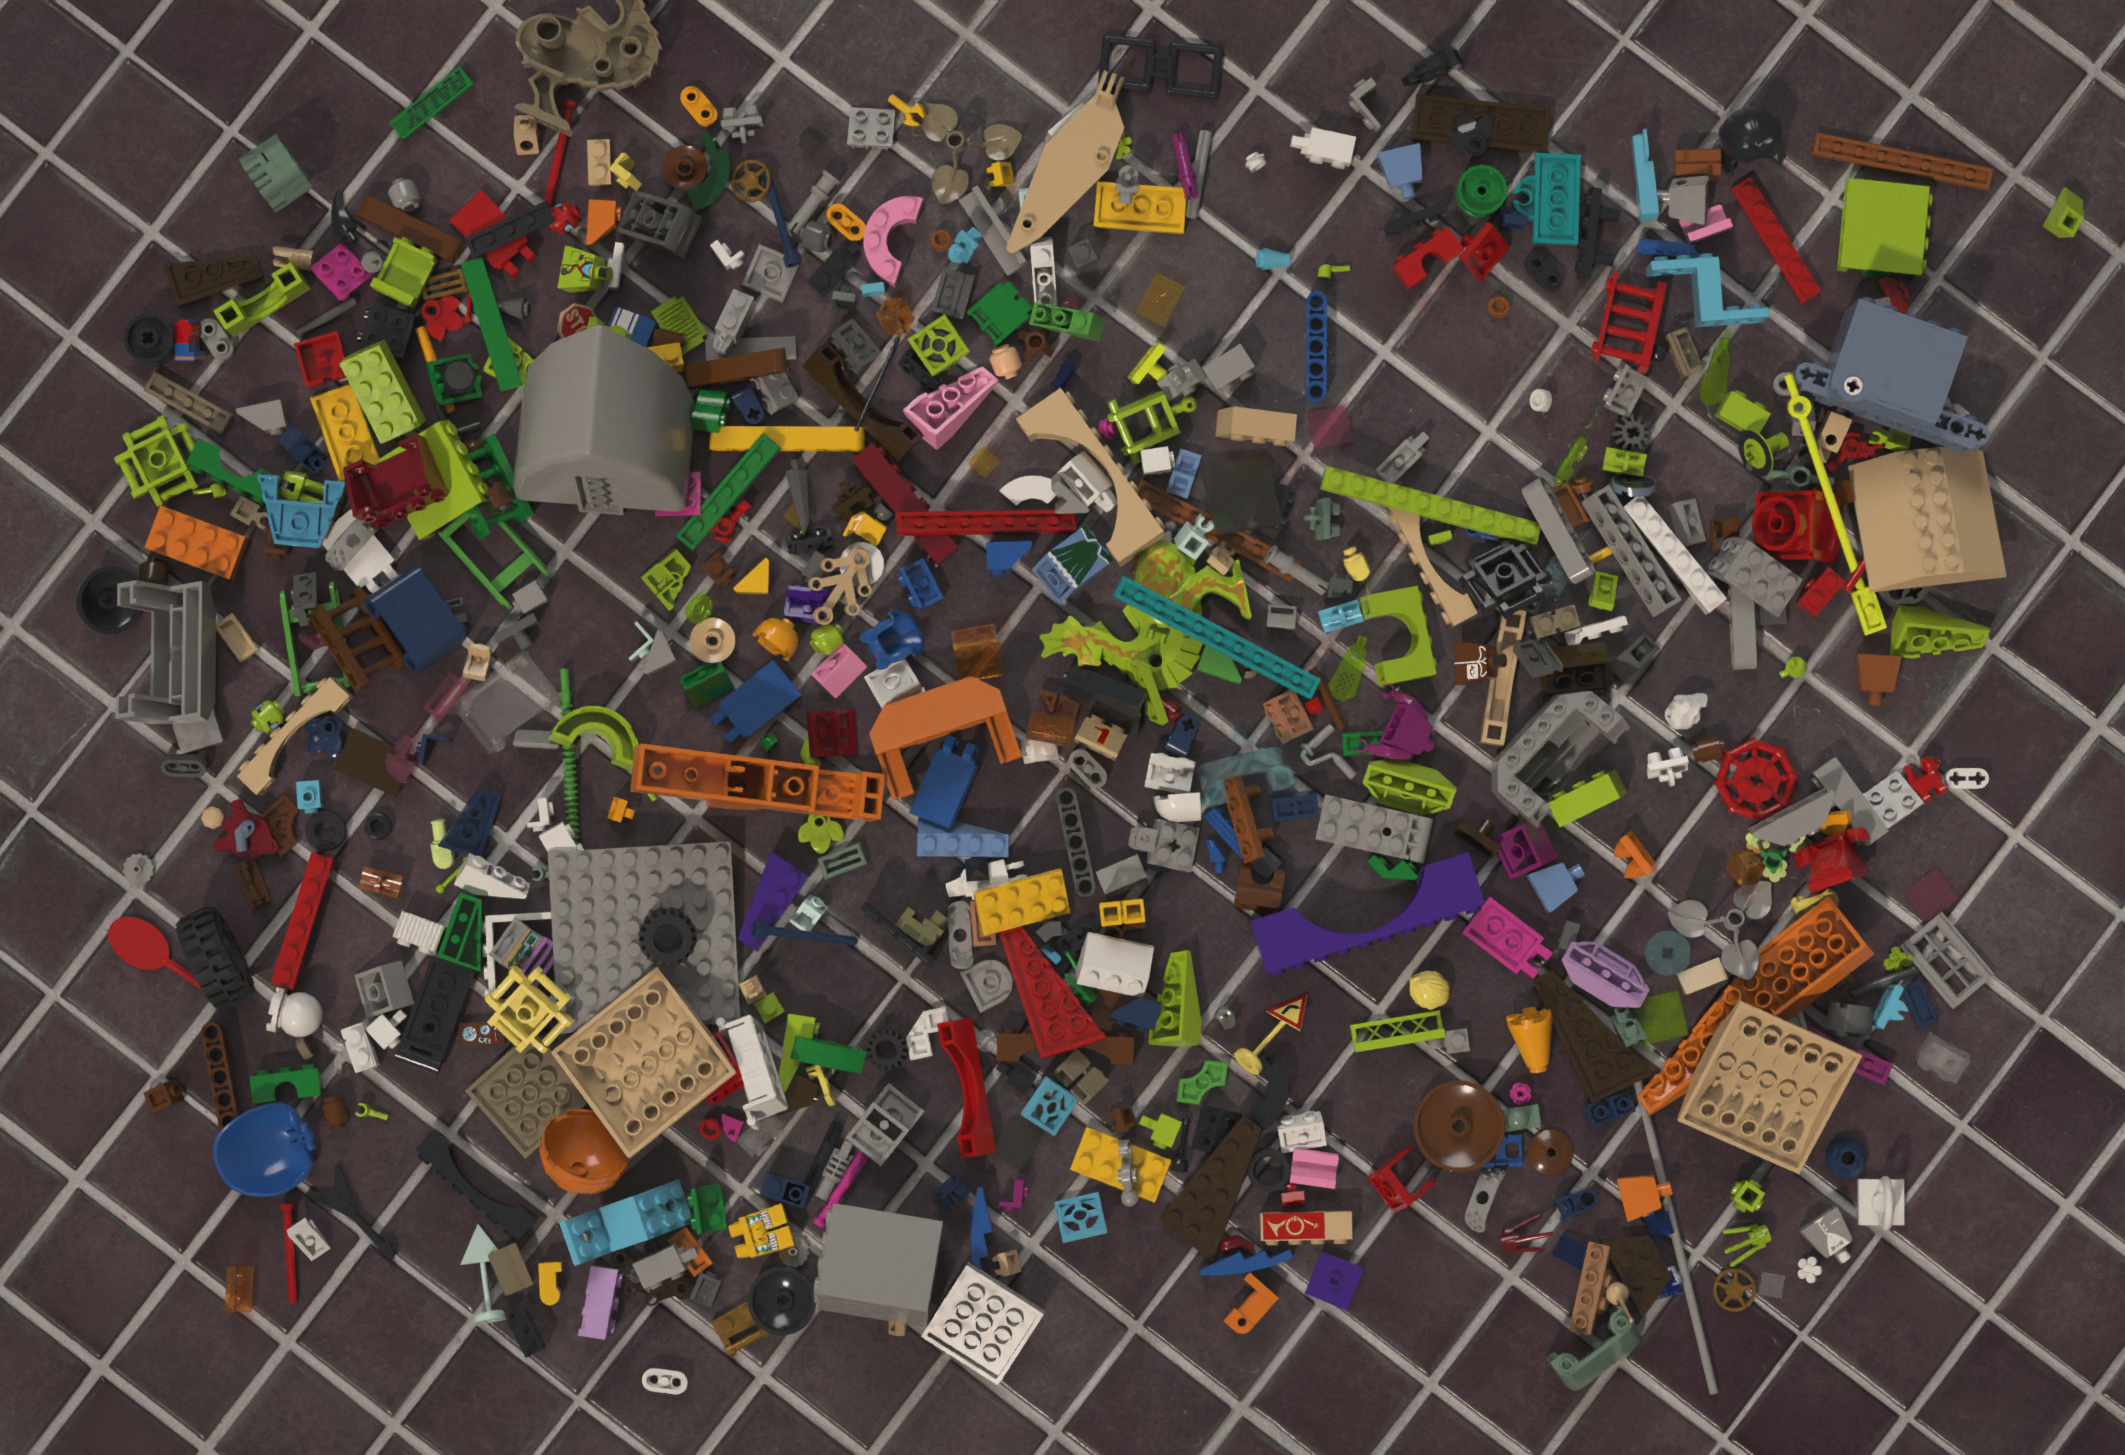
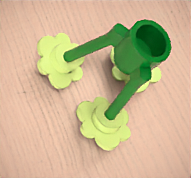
[1745,833,1806,883]

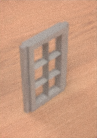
[1899,911,1994,1009]

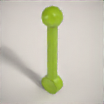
[436,857,467,894]

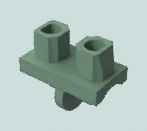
[1303,498,1340,541]
[1611,1007,1647,1047]

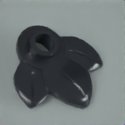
[1448,114,1492,156]

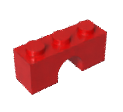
[1392,227,1464,291]

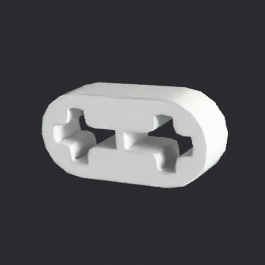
[1944,768,1989,789]

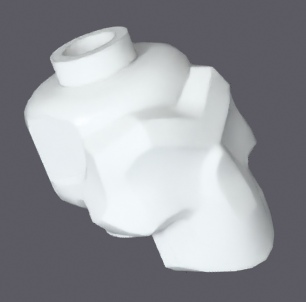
[1665,693,1708,729]

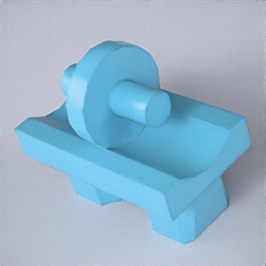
[948,227,983,264]
[1318,600,1364,633]

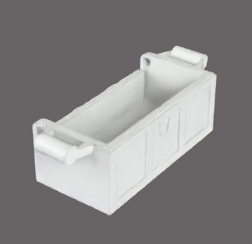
[716,1015,788,1130]

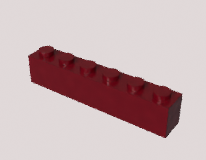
[852,443,959,567]

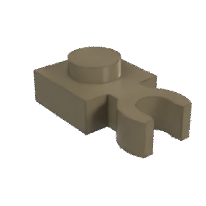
[230,496,268,531]

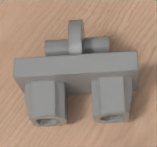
[721,105,763,143]
[1115,165,1139,204]

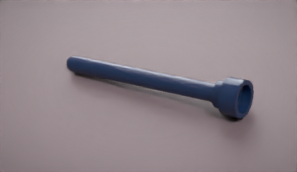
[760,164,803,268]
[752,920,858,946]

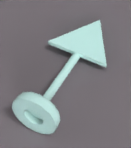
[460,1224,506,1324]

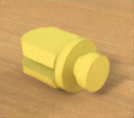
[1343,546,1370,581]

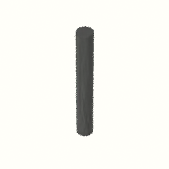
[295,297,357,339]
[1850,966,1917,998]

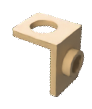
[514,115,539,155]

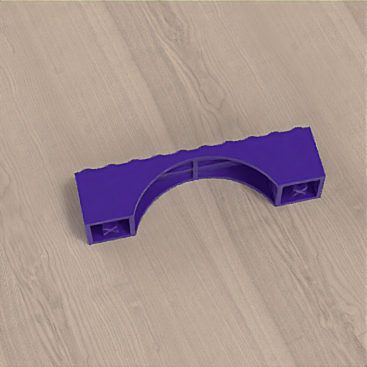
[1249,852,1485,977]

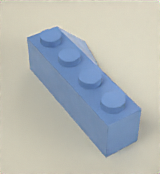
[917,817,1009,858]

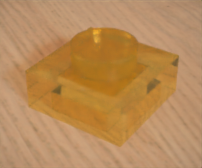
[968,447,1000,479]

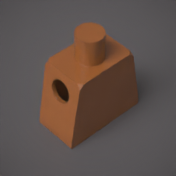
[1854,654,1901,706]

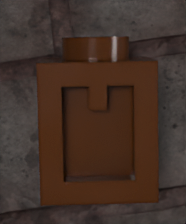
[263,526,291,560]
[701,552,736,587]
[143,1079,185,1113]

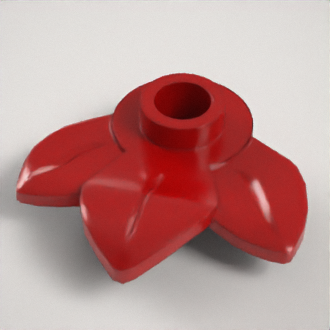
[421,296,463,341]

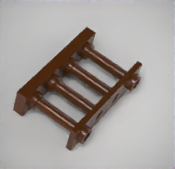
[309,585,405,693]

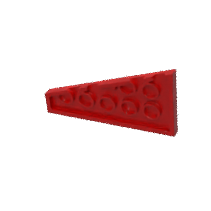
[999,926,1106,1060]

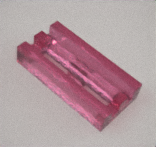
[423,672,469,722]

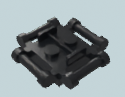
[1458,539,1552,620]

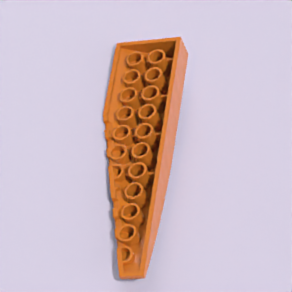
[1637,896,1874,1115]

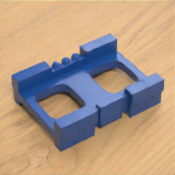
[1480,1135,1523,1168]

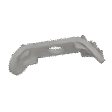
[325,519,380,571]
[947,901,974,969]
[1465,1167,1506,1233]

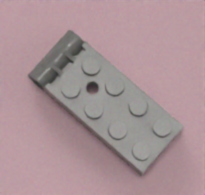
[1315,795,1434,864]

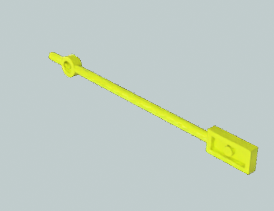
[1784,373,1887,635]

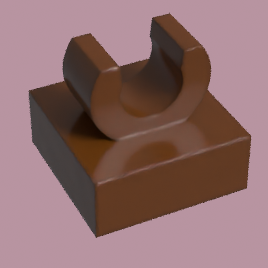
[1107,1104,1137,1132]

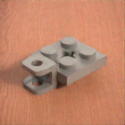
[1128,819,1200,873]

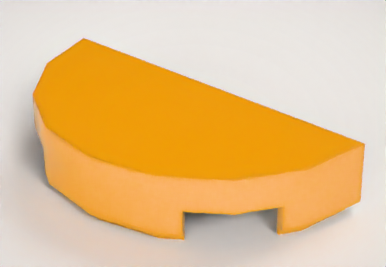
[1819,810,1852,835]

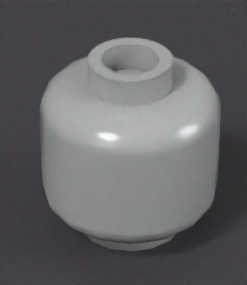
[388,178,421,213]

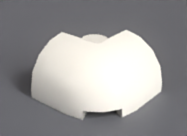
[1153,793,1201,823]

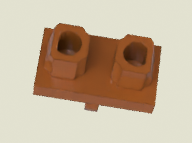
[358,866,404,898]

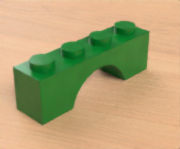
[186,438,282,505]

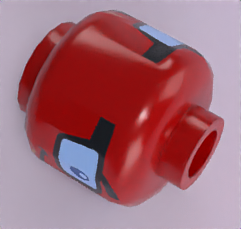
[549,201,582,234]

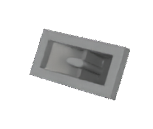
[643,630,677,675]

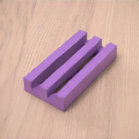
[521,936,554,987]

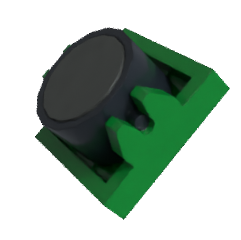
[426,353,482,407]

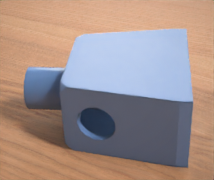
[1376,143,1422,200]
[1526,862,1585,913]

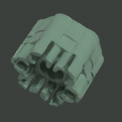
[239,134,313,213]

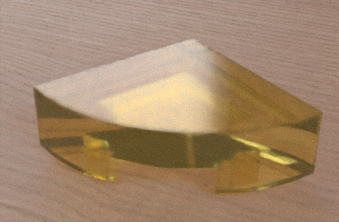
[783,502,801,530]

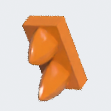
[1614,830,1658,879]

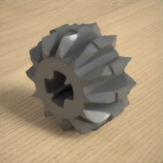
[1612,414,1652,452]

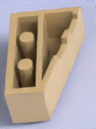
[1216,406,1297,446]

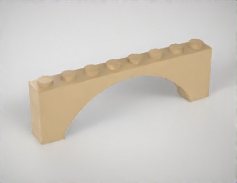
[1016,388,1166,567]

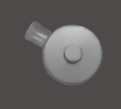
[361,251,385,273]

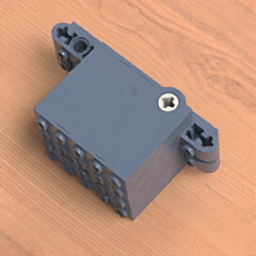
[1790,297,1990,454]

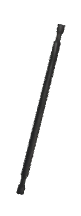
[854,337,900,432]

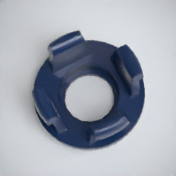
[932,1175,970,1213]

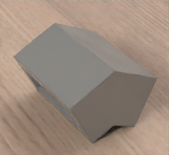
[1266,604,1297,630]

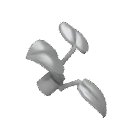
[1668,881,1772,980]

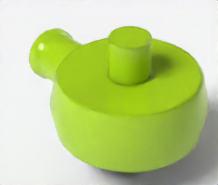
[1779,657,1807,678]

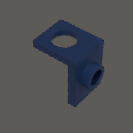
[416,734,452,766]

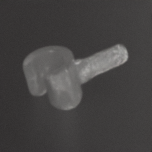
[330,1040,345,1074]

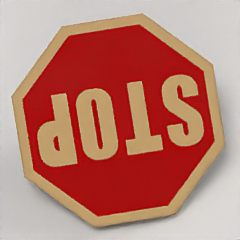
[557,303,597,339]

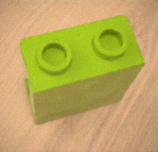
[370,237,438,309]

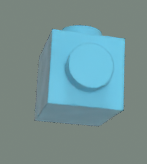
[296,780,324,814]

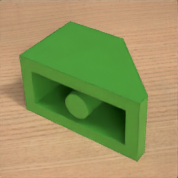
[1197,645,1242,685]

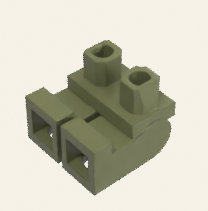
[895,906,947,946]

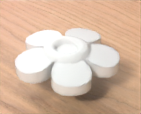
[1798,1257,1822,1283]

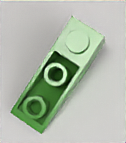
[1029,302,1105,341]

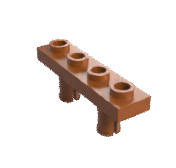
[1219,770,1274,864]

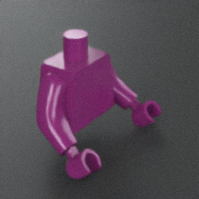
[1355,684,1434,759]

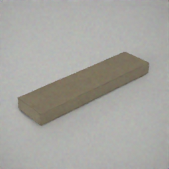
[143,371,234,435]

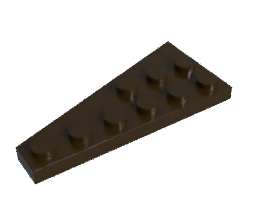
[1159,1113,1262,1262]

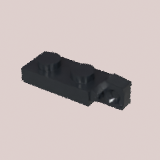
[807,241,861,298]

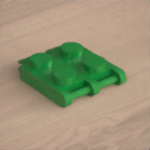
[966,281,1033,346]

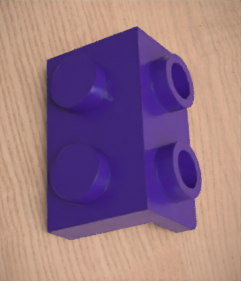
[783,585,832,624]

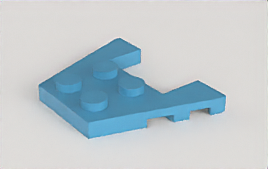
[257,474,346,548]

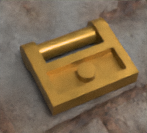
[711,1301,771,1357]

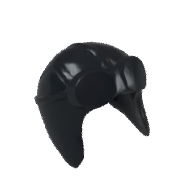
[1718,107,1784,177]

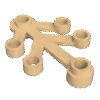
[808,547,872,625]

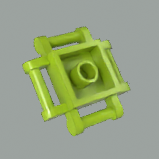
[114,415,199,507]

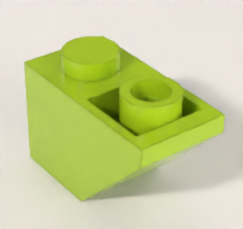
[2043,187,2084,238]

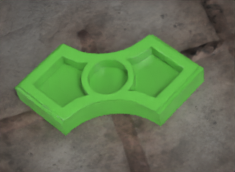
[1177,1060,1228,1105]

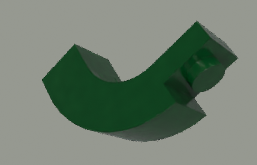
[686,131,732,215]

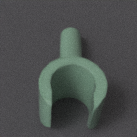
[532,867,549,881]

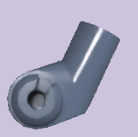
[235,820,255,852]

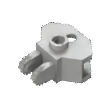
[1157,359,1207,402]

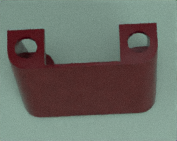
[343,434,448,528]

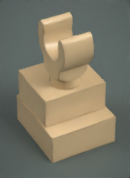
[739,975,767,1005]

